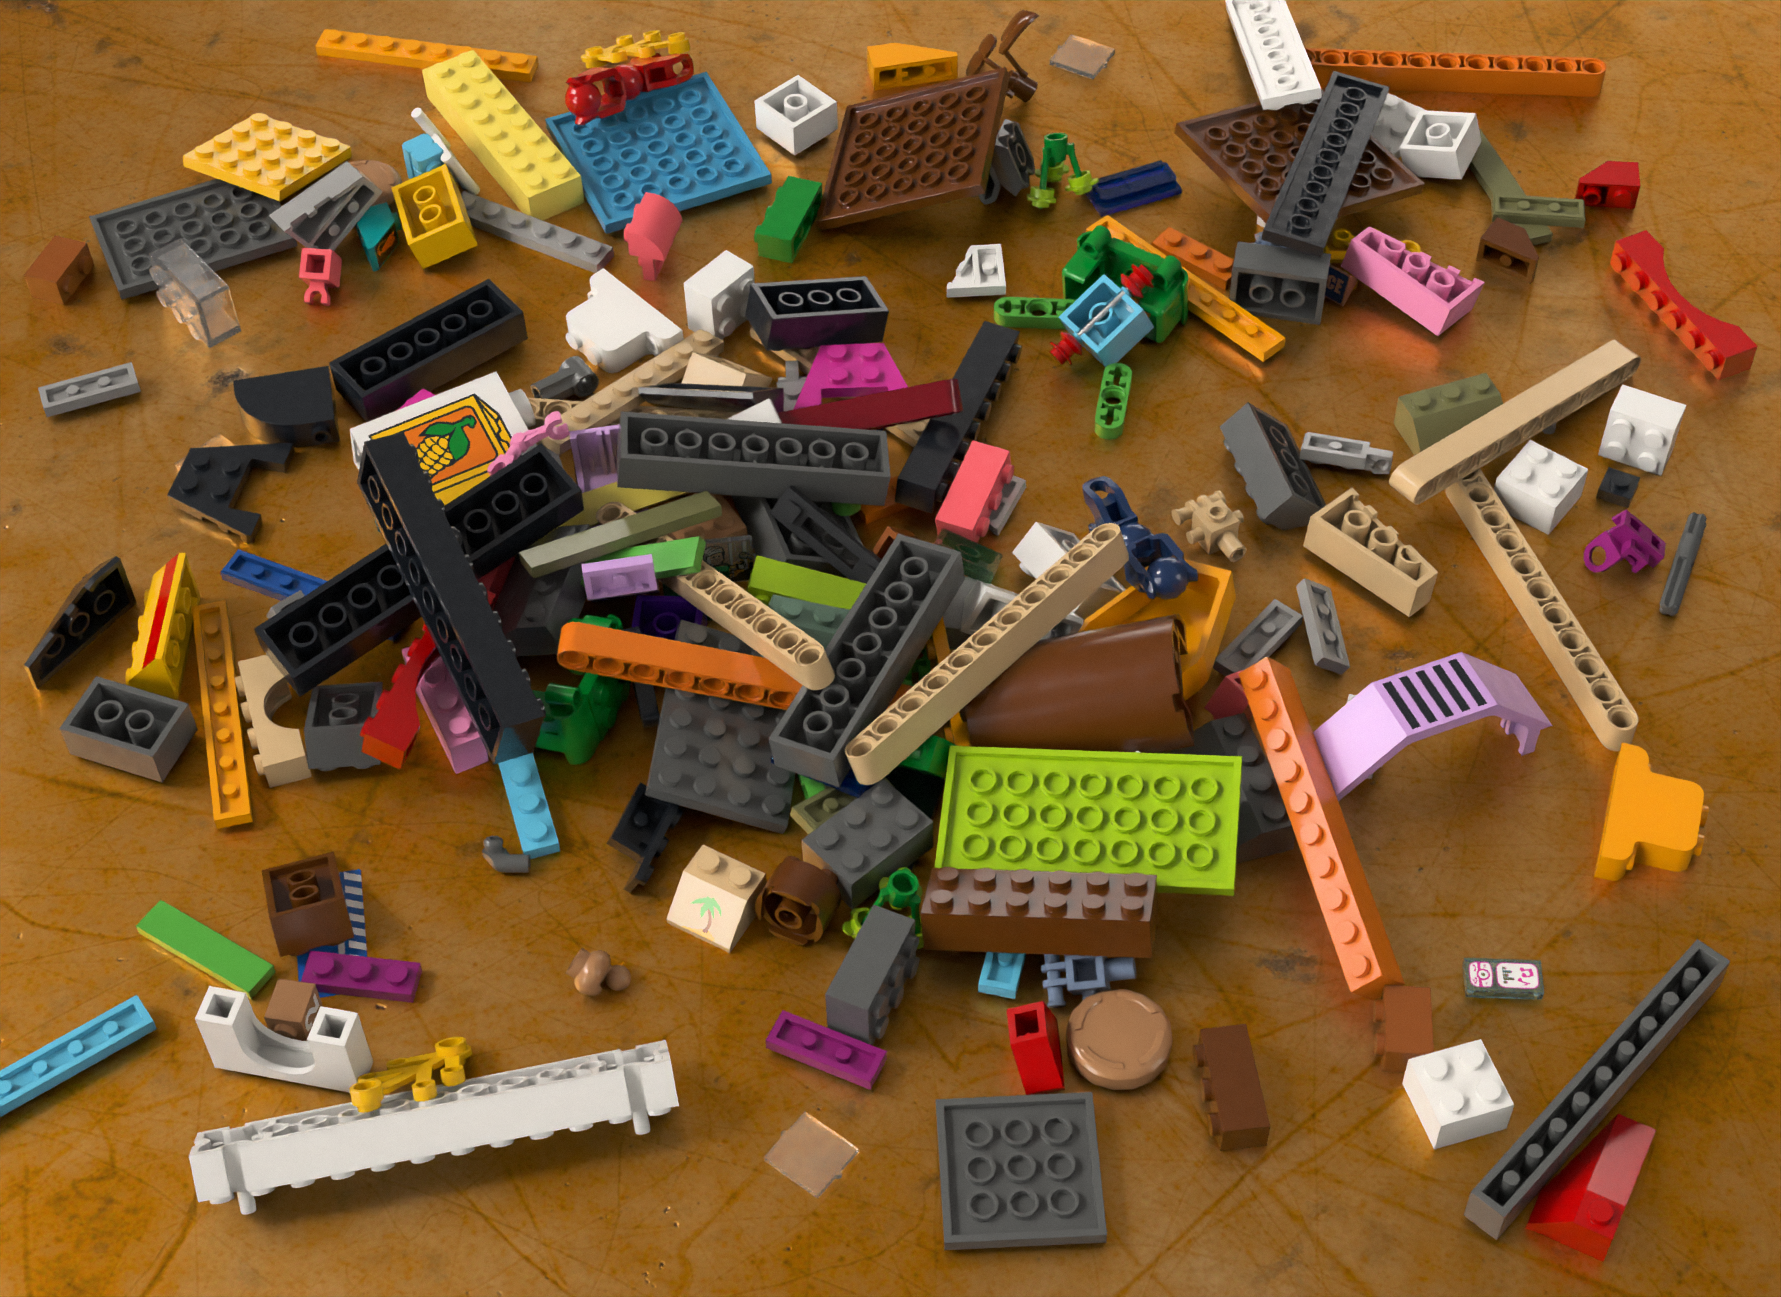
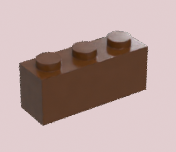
[1193,1024,1270,1151]

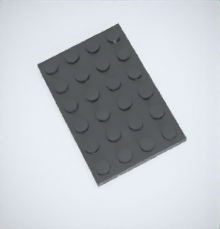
[89,179,298,300]
[645,620,795,834]

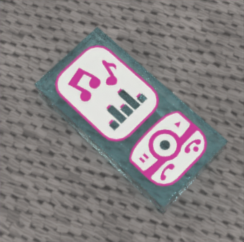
[1462,958,1544,1000]

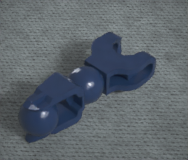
[1082,476,1198,600]

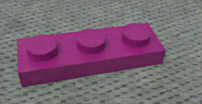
[301,951,422,1003]
[766,1010,887,1090]

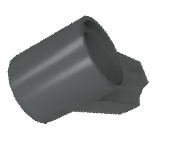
[530,356,599,400]

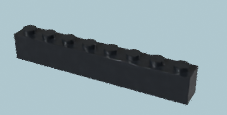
[895,321,1022,514]

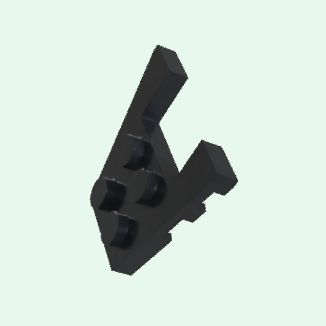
[167,443,295,544]

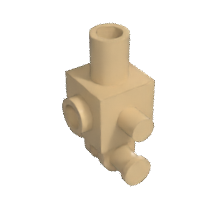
[1172,490,1246,562]

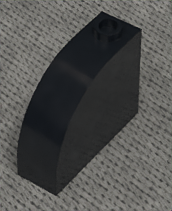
[233,366,340,447]

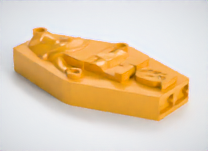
[1077,559,1236,701]

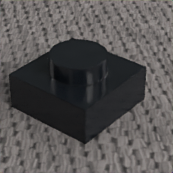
[1596,467,1640,508]

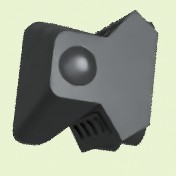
[978,119,1035,204]

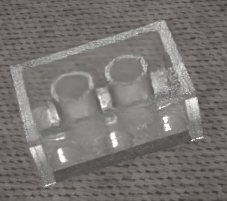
[148,238,241,348]

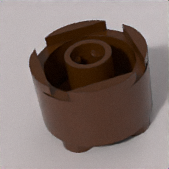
[755,856,841,945]

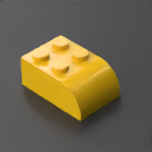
[391,164,478,269]

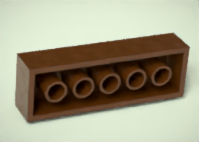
[920,867,1158,958]

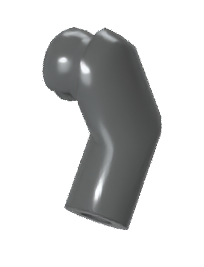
[482,836,531,873]

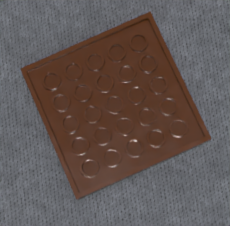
[816,67,1010,230]
[1174,89,1425,223]

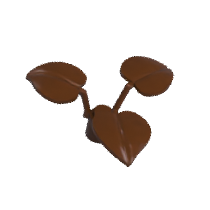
[966,10,1039,102]

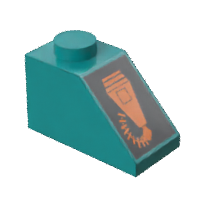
[355,202,402,272]

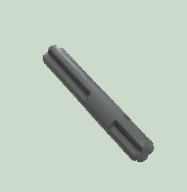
[1659,512,1707,616]

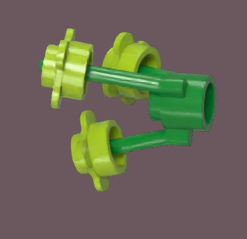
[1027,133,1099,209]
[842,867,924,949]

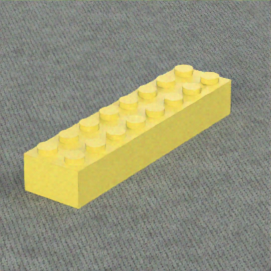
[422,50,585,220]

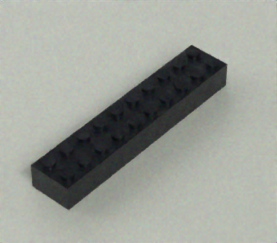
[357,432,546,765]
[254,443,584,697]

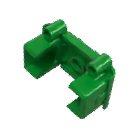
[1062,225,1188,343]
[532,614,631,765]

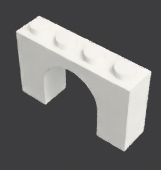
[195,986,374,1093]

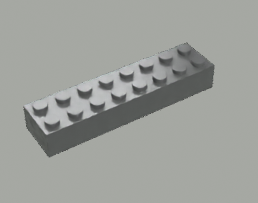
[617,411,891,506]
[769,534,965,787]

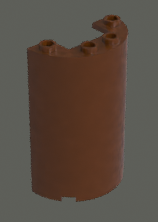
[959,614,1195,753]

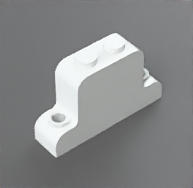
[566,268,684,373]

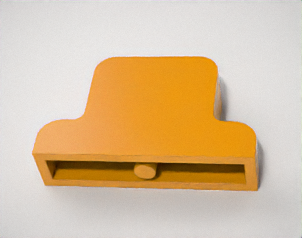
[1594,743,1709,881]

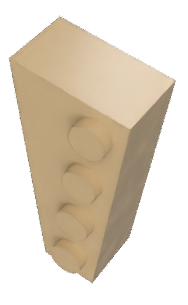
[1303,488,1438,617]

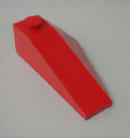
[1526,1114,1656,1262]

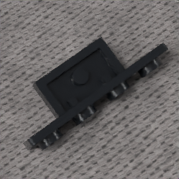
[606,782,683,893]

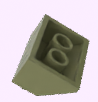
[1394,373,1503,456]

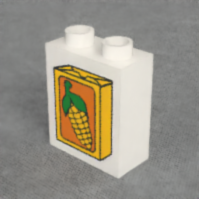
[350,371,563,506]

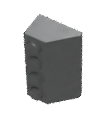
[1220,402,1326,531]

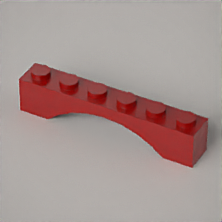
[1610,230,1758,381]
[360,590,496,770]

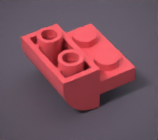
[624,192,683,281]

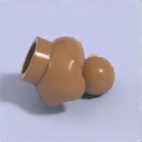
[566,948,631,996]

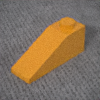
[867,43,958,91]

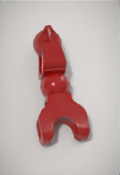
[565,53,694,125]

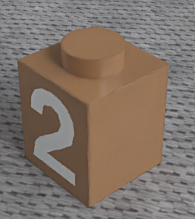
[264,979,322,1041]

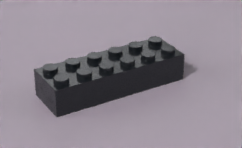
[329,279,528,422]

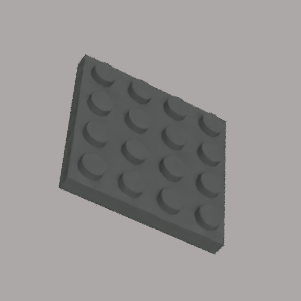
[936,1092,1107,1250]

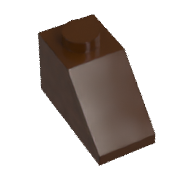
[1476,217,1539,284]

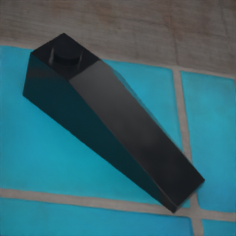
[24,556,137,689]

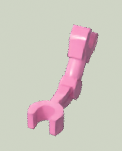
[487,411,570,476]

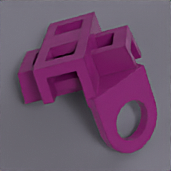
[1583,509,1666,573]

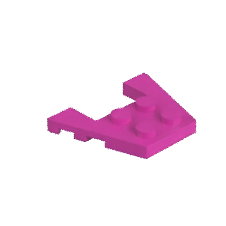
[793,343,908,410]

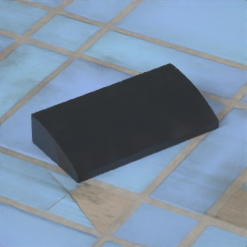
[638,383,784,413]

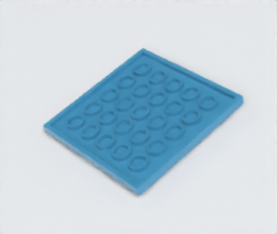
[545,72,772,234]

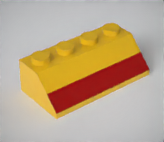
[125,553,200,700]

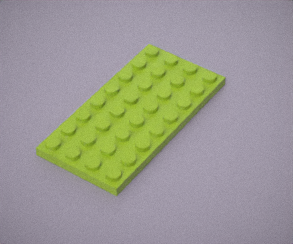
[934,746,1243,896]

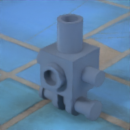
[1041,954,1137,1008]

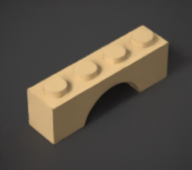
[235,655,312,788]

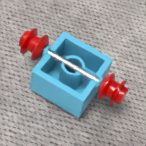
[1049,264,1154,367]

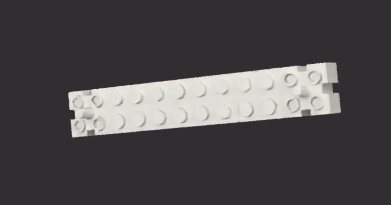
[189,1040,679,1215]

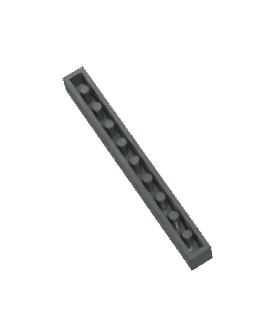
[1464,939,1730,1240]

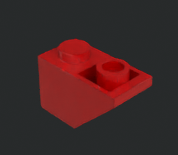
[1574,161,1640,209]
[1007,1001,1065,1095]

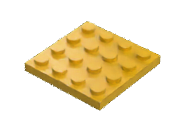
[183,113,352,201]

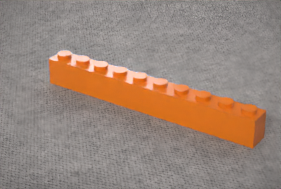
[1238,657,1405,1001]

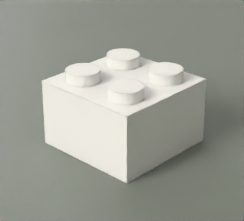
[755,75,838,155]
[1399,110,1481,180]
[684,250,755,340]
[1598,384,1686,476]
[1494,440,1588,535]
[1402,1039,1514,1149]

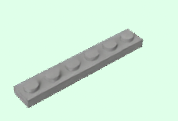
[461,191,614,273]

